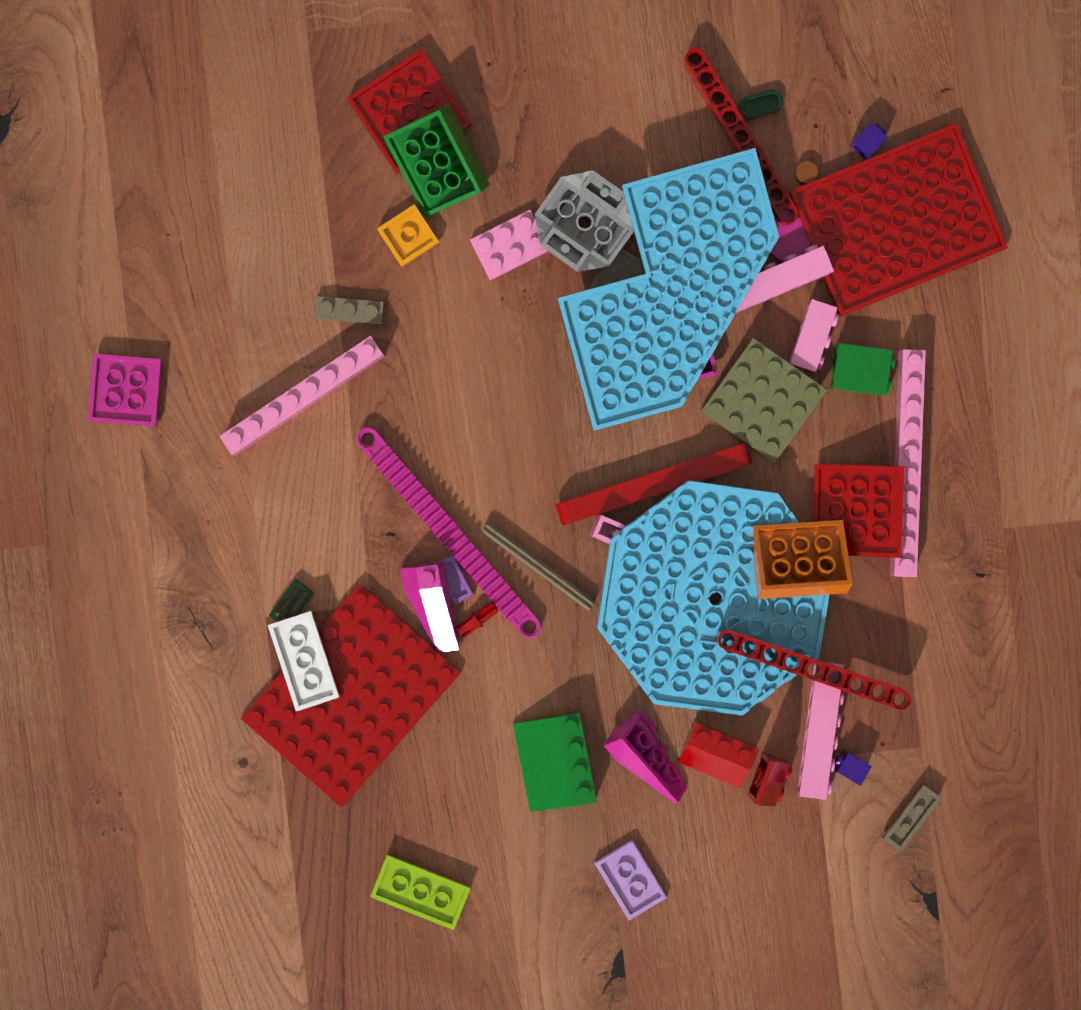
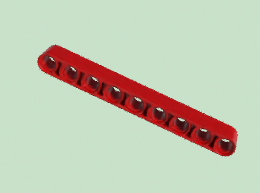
[684,48,798,226]
[555,443,752,526]
[716,628,911,710]

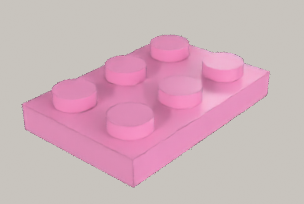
[470,210,548,281]

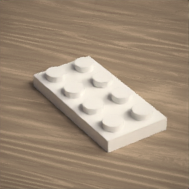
[268,611,340,711]

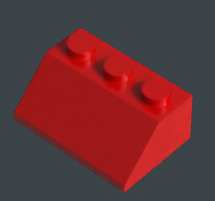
[677,720,759,788]

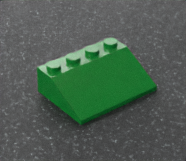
[383,103,490,217]
[513,710,597,812]

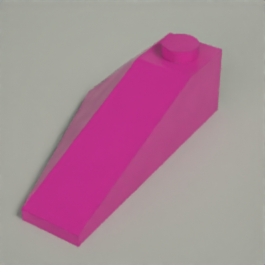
[400,561,460,653]
[604,709,687,804]

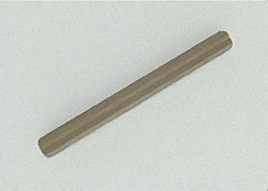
[482,523,595,610]

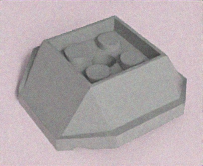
[535,170,634,272]

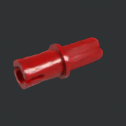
[456,602,499,638]

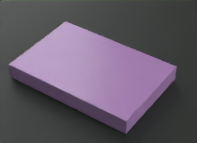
[594,839,668,920]

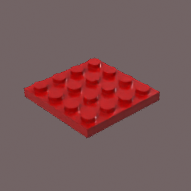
[347,49,472,175]
[813,464,906,558]

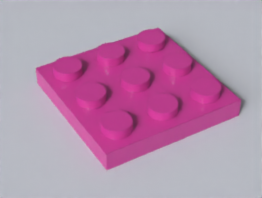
[88,354,162,427]

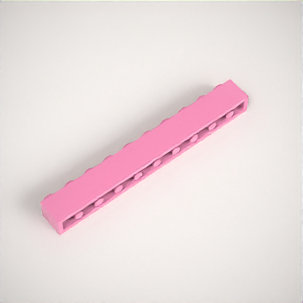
[890,349,926,577]

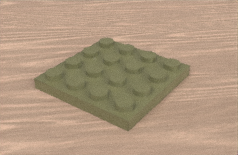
[701,337,828,463]

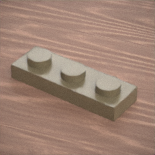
[314,296,384,325]
[882,784,942,852]

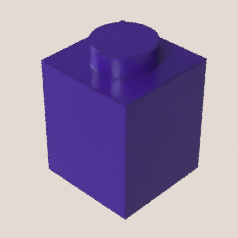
[850,122,888,160]
[834,750,872,786]

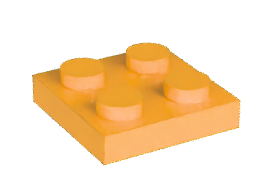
[377,204,439,267]

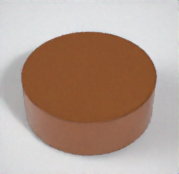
[795,161,818,184]

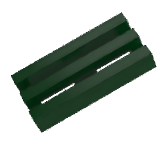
[269,579,314,622]

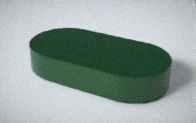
[738,90,783,120]

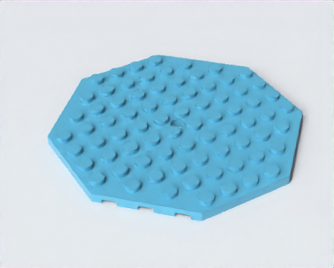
[597,480,830,716]

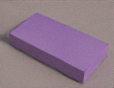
[442,555,474,605]

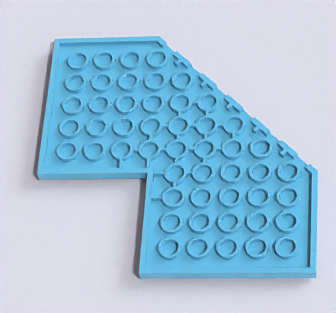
[558,148,779,431]

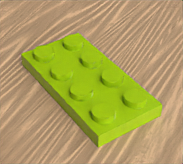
[370,854,471,930]

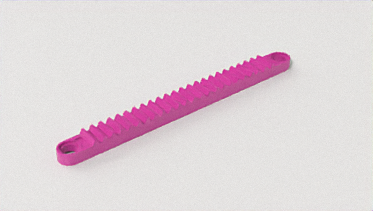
[356,428,541,638]

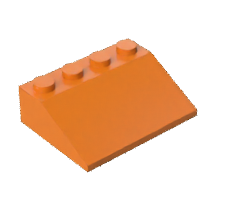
[753,520,853,599]

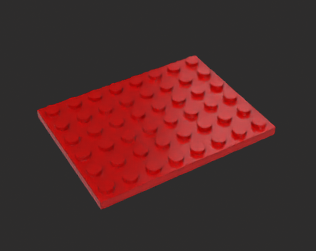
[789,123,1008,317]
[240,583,461,808]

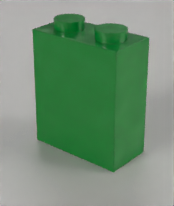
[830,343,895,396]

